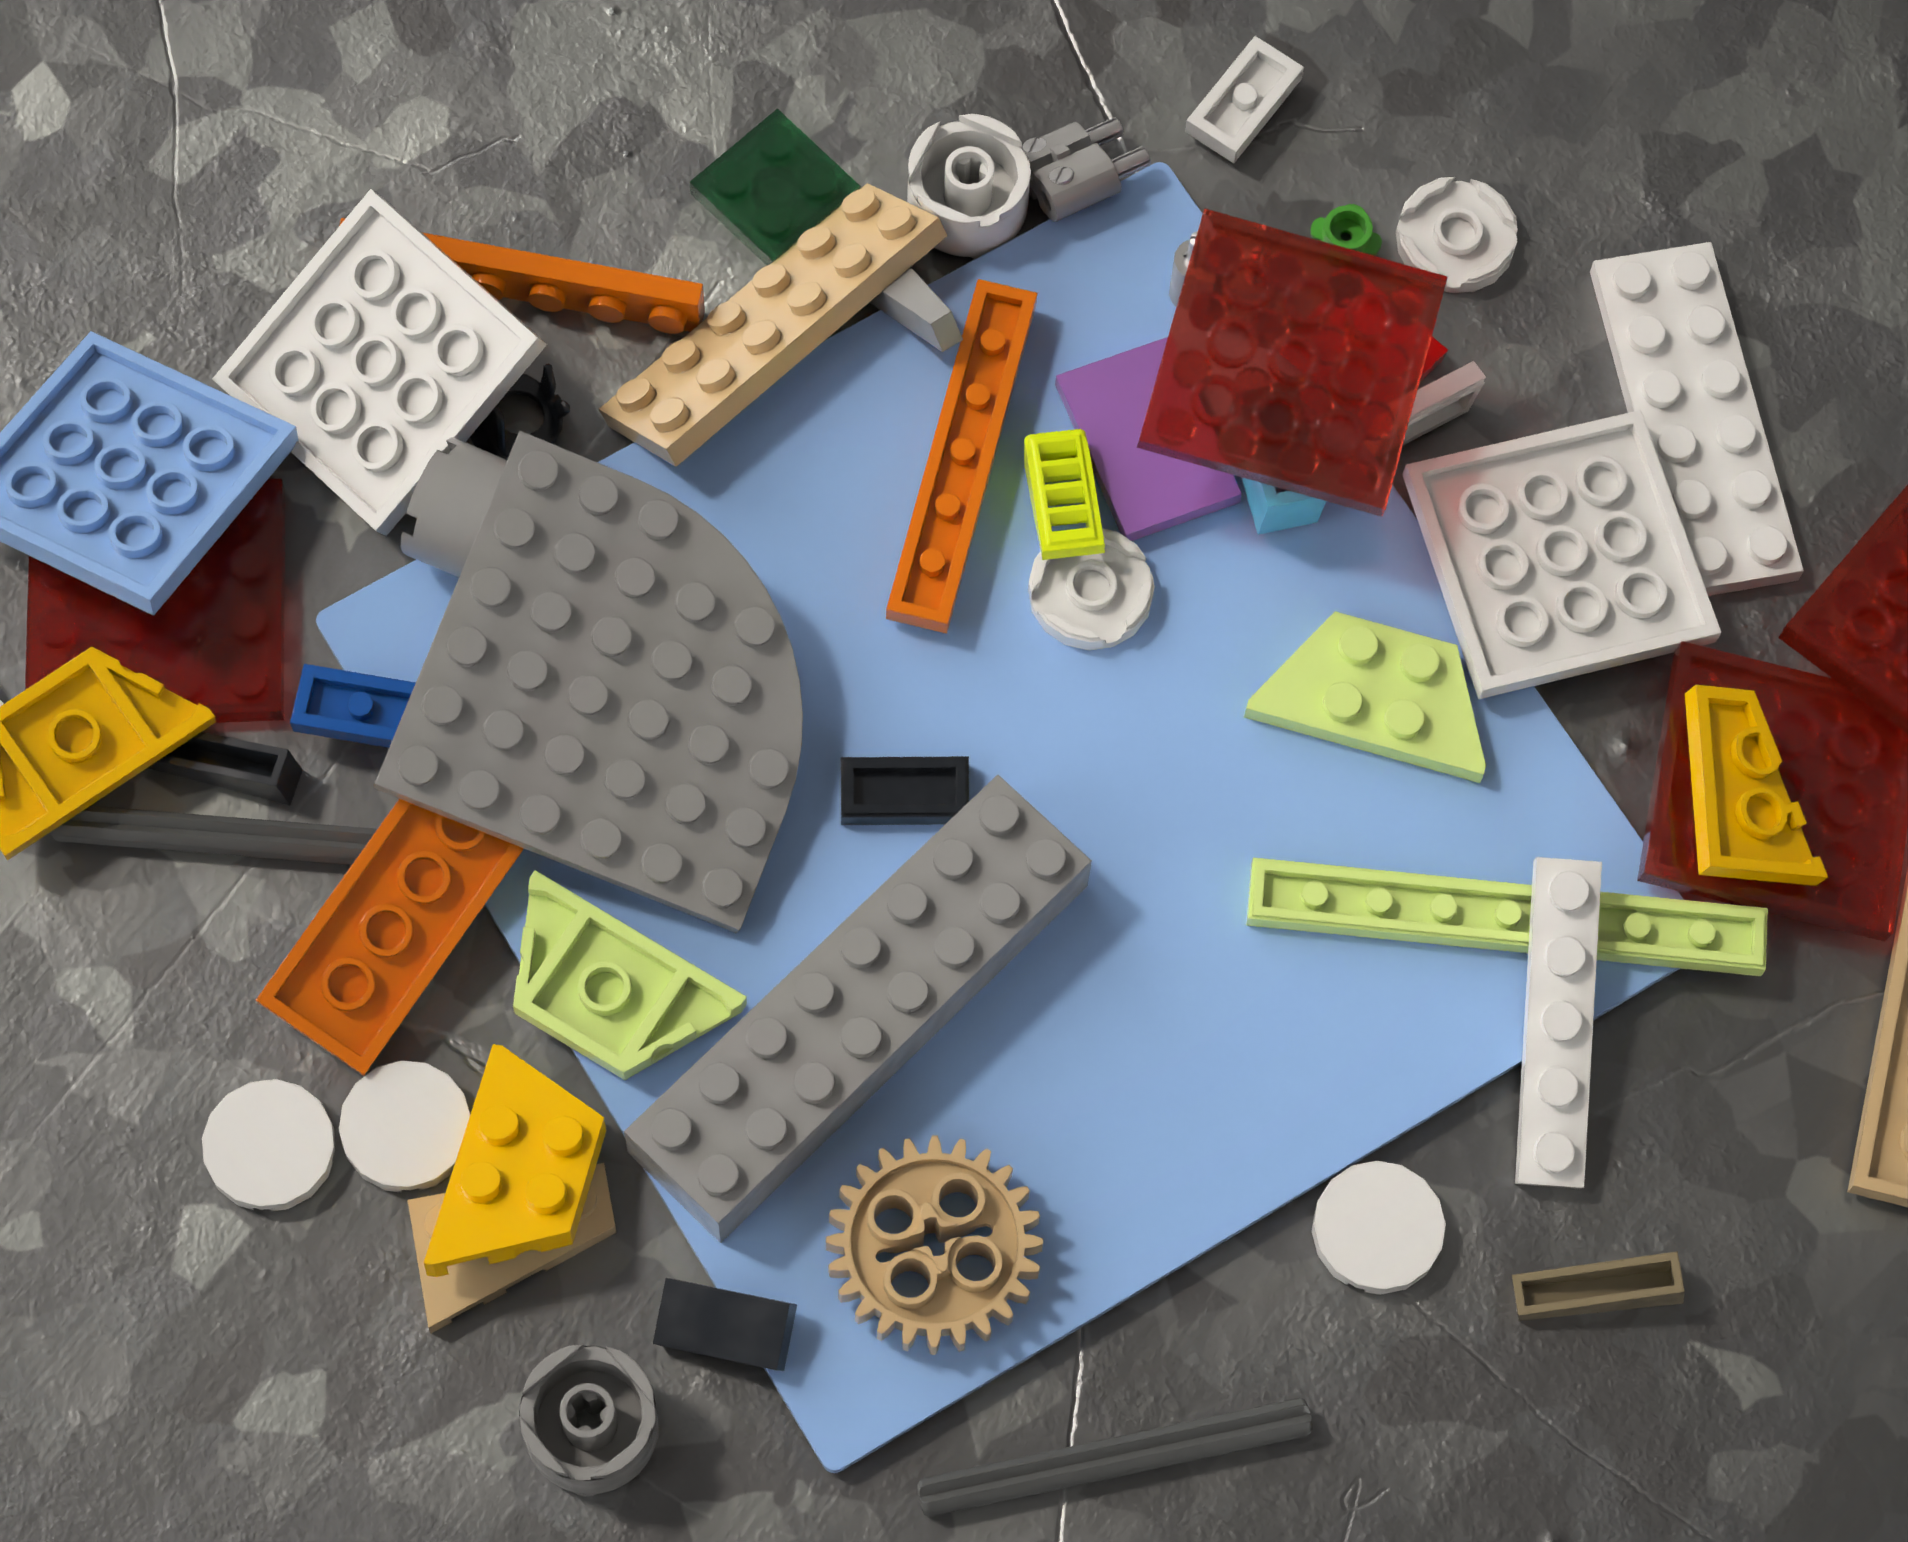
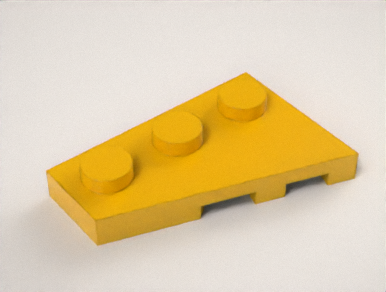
[1685,685,1828,886]

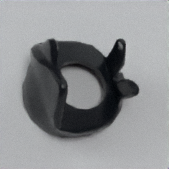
[470,364,570,460]

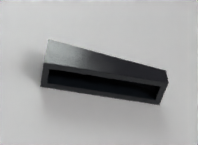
[148,732,303,806]

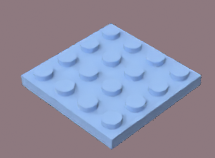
[0,331,299,616]

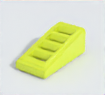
[1024,429,1105,560]

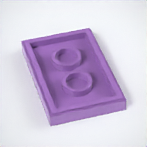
[1055,336,1242,541]

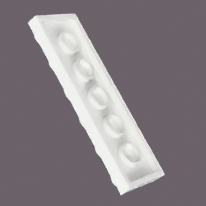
[1590,242,1804,596]

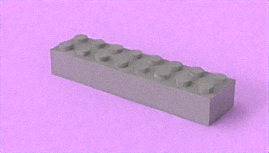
[624,775,1092,1243]

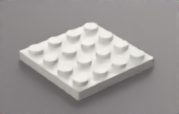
[212,189,547,536]
[1402,410,1721,700]

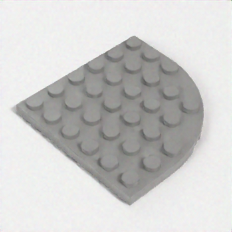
[373,430,803,933]

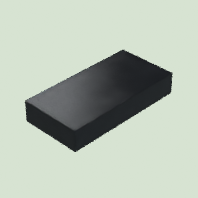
[841,756,969,825]
[653,1278,797,1371]

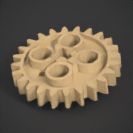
[826,1135,1043,1355]

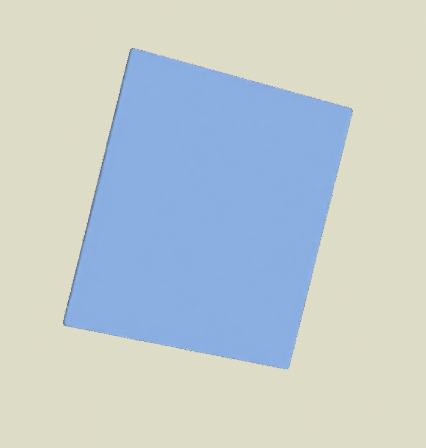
[316,162,1684,1473]

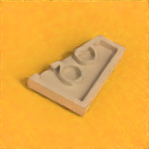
[408,1163,617,1333]

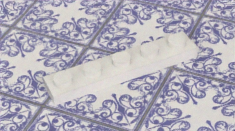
[1515,857,1602,1189]

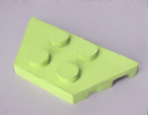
[1244,611,1486,783]
[513,870,747,1080]

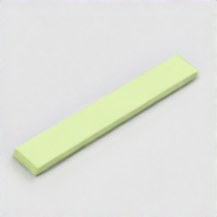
[1246,857,1768,976]

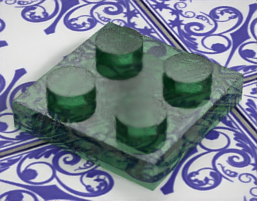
[689,108,861,266]

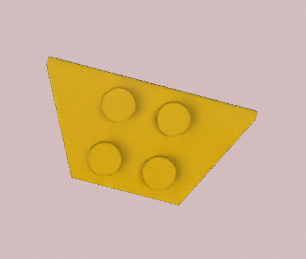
[0,647,216,861]
[423,1044,607,1277]

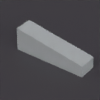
[870,267,963,352]

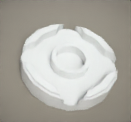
[1396,177,1518,293]
[1028,527,1155,651]
[339,1061,470,1192]
[202,1079,336,1211]
[1312,1161,1446,1295]

